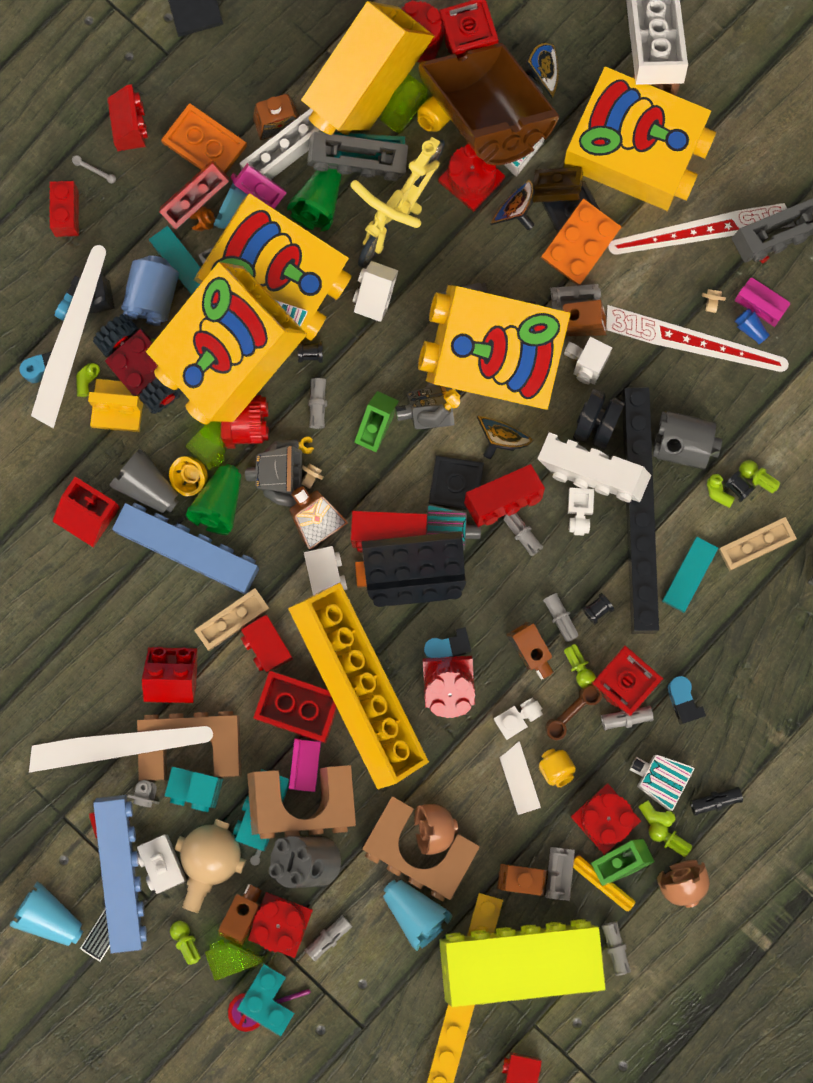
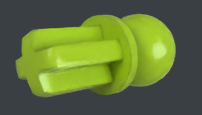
[739,460,780,493]
[564,644,596,688]
[648,823,692,857]
[170,921,201,965]

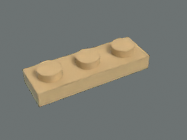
[718,517,797,571]
[194,588,269,651]

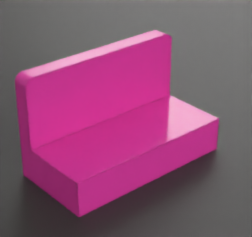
[231,163,286,209]
[735,278,790,327]
[289,739,321,792]

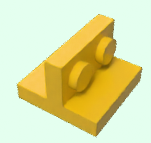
[88,379,143,432]

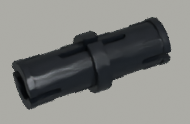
[690,787,743,816]

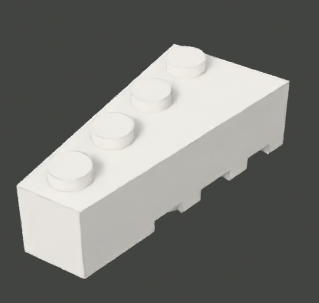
[538,432,651,502]

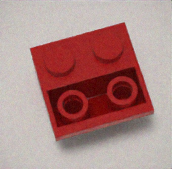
[107,84,148,151]
[52,477,120,548]
[142,647,198,703]

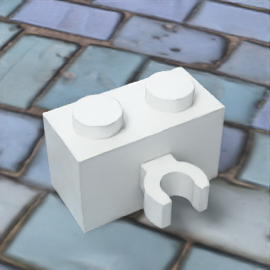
[353,261,398,322]
[564,337,612,385]
[137,834,187,894]

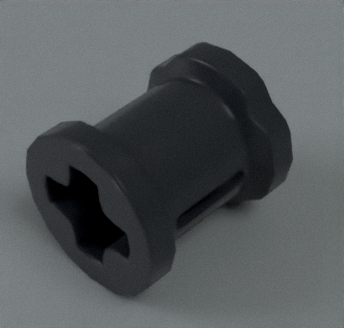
[298,341,323,363]
[723,470,756,503]
[582,593,614,625]

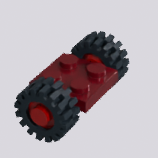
[93,314,183,414]

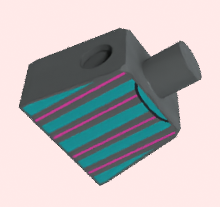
[426,505,481,550]

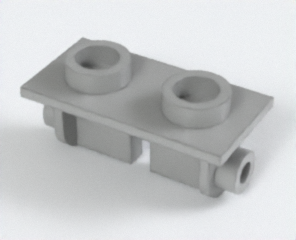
[550,284,601,311]
[128,780,159,808]
[545,847,575,901]

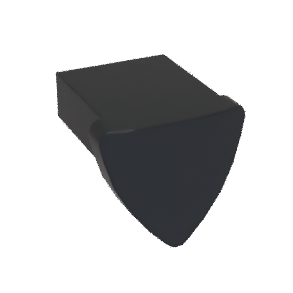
[88,274,115,313]

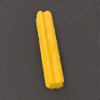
[573,856,635,911]

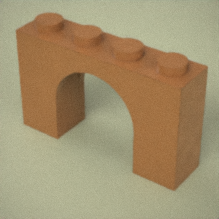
[137,711,241,781]
[248,765,356,839]
[362,796,480,902]

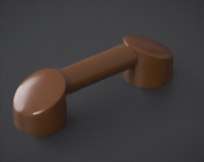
[545,685,602,740]

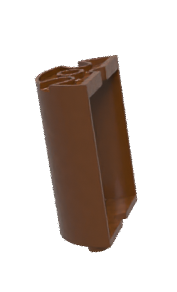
[419,43,559,165]

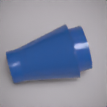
[735,308,770,344]

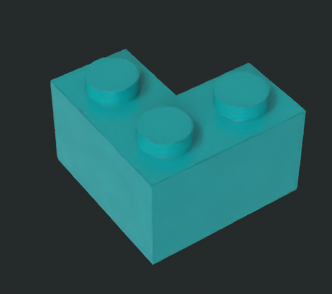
[165,767,223,812]
[237,964,294,1037]

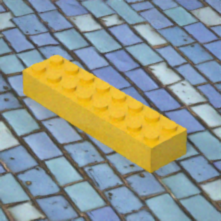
[288,583,429,789]

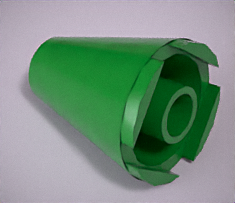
[287,168,342,231]
[186,464,242,535]

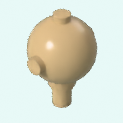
[175,819,246,913]

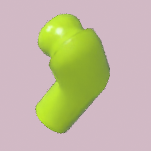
[76,363,100,397]
[707,474,735,508]
[638,800,675,827]

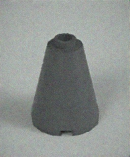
[109,448,179,513]

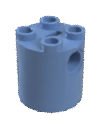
[121,256,179,326]

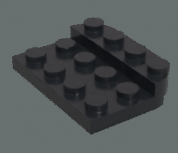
[362,531,466,607]

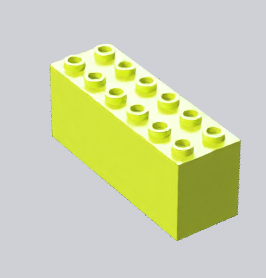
[439,919,605,1007]

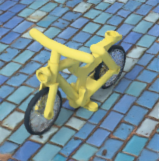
[350,137,445,268]

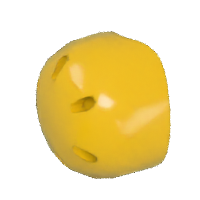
[169,456,208,496]

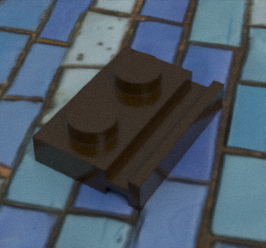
[533,167,583,202]

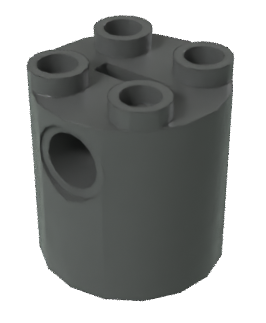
[653,411,722,470]
[269,836,341,888]

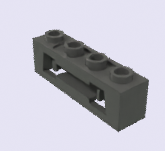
[307,132,408,181]
[731,198,813,263]

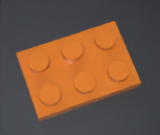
[161,103,247,174]
[540,198,621,286]

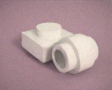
[568,488,594,536]
[494,697,543,740]

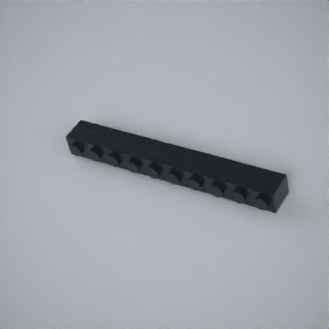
[622,387,659,634]

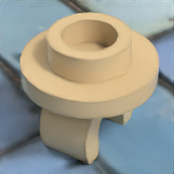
[702,289,726,313]
[301,463,324,489]

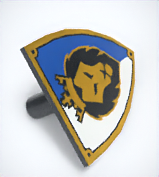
[525,43,558,98]
[490,180,535,230]
[477,416,533,459]

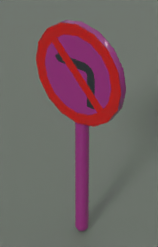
[228,989,311,1032]

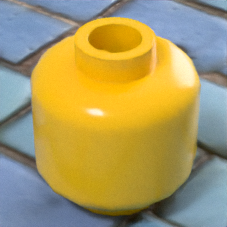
[417,96,450,132]
[539,749,576,787]

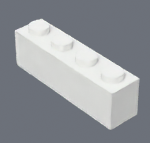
[240,108,325,180]
[304,546,350,601]

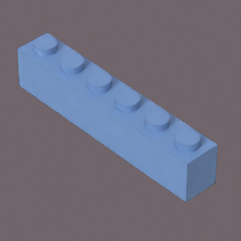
[112,503,259,595]
[93,795,147,953]

